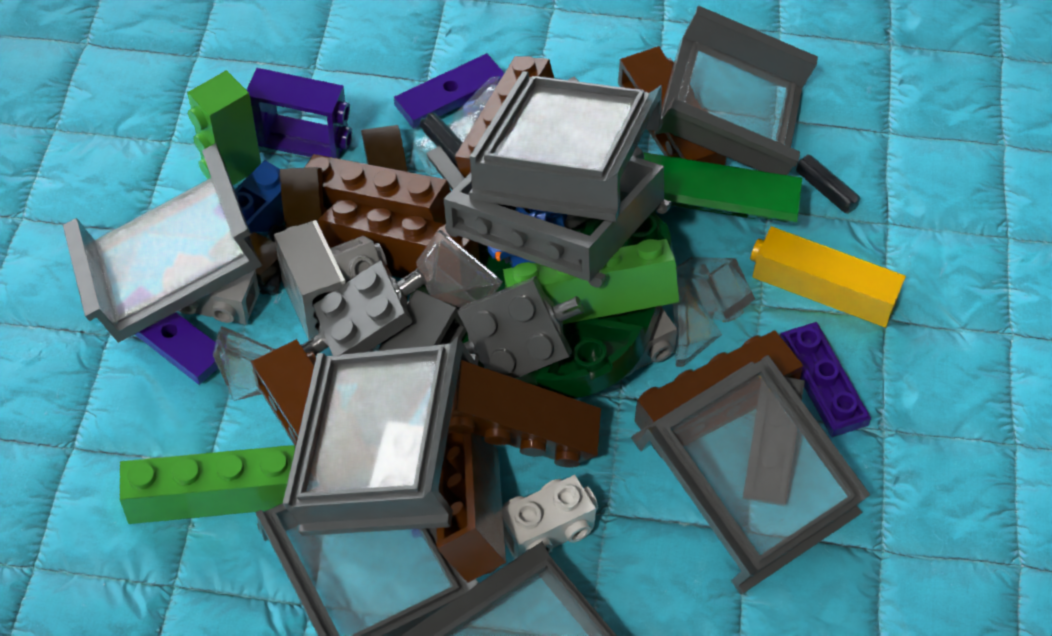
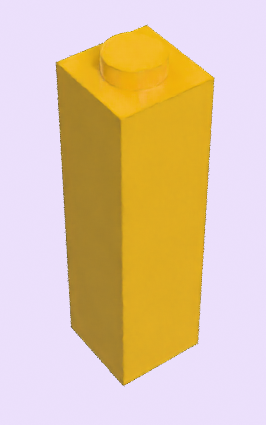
[750,226,906,328]

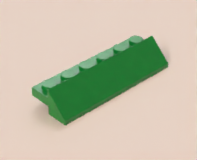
[643,152,802,224]

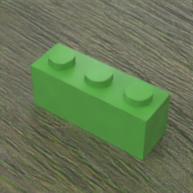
[187,70,261,185]

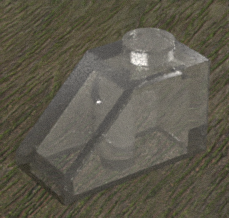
[676,257,755,322]

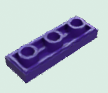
[394,53,504,129]
[114,286,229,385]
[780,322,871,438]

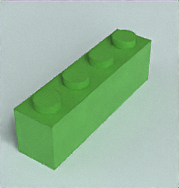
[503,239,679,324]
[119,445,295,524]

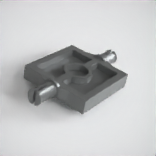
[301,260,427,356]
[457,276,584,378]

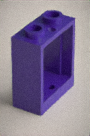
[246,68,352,159]

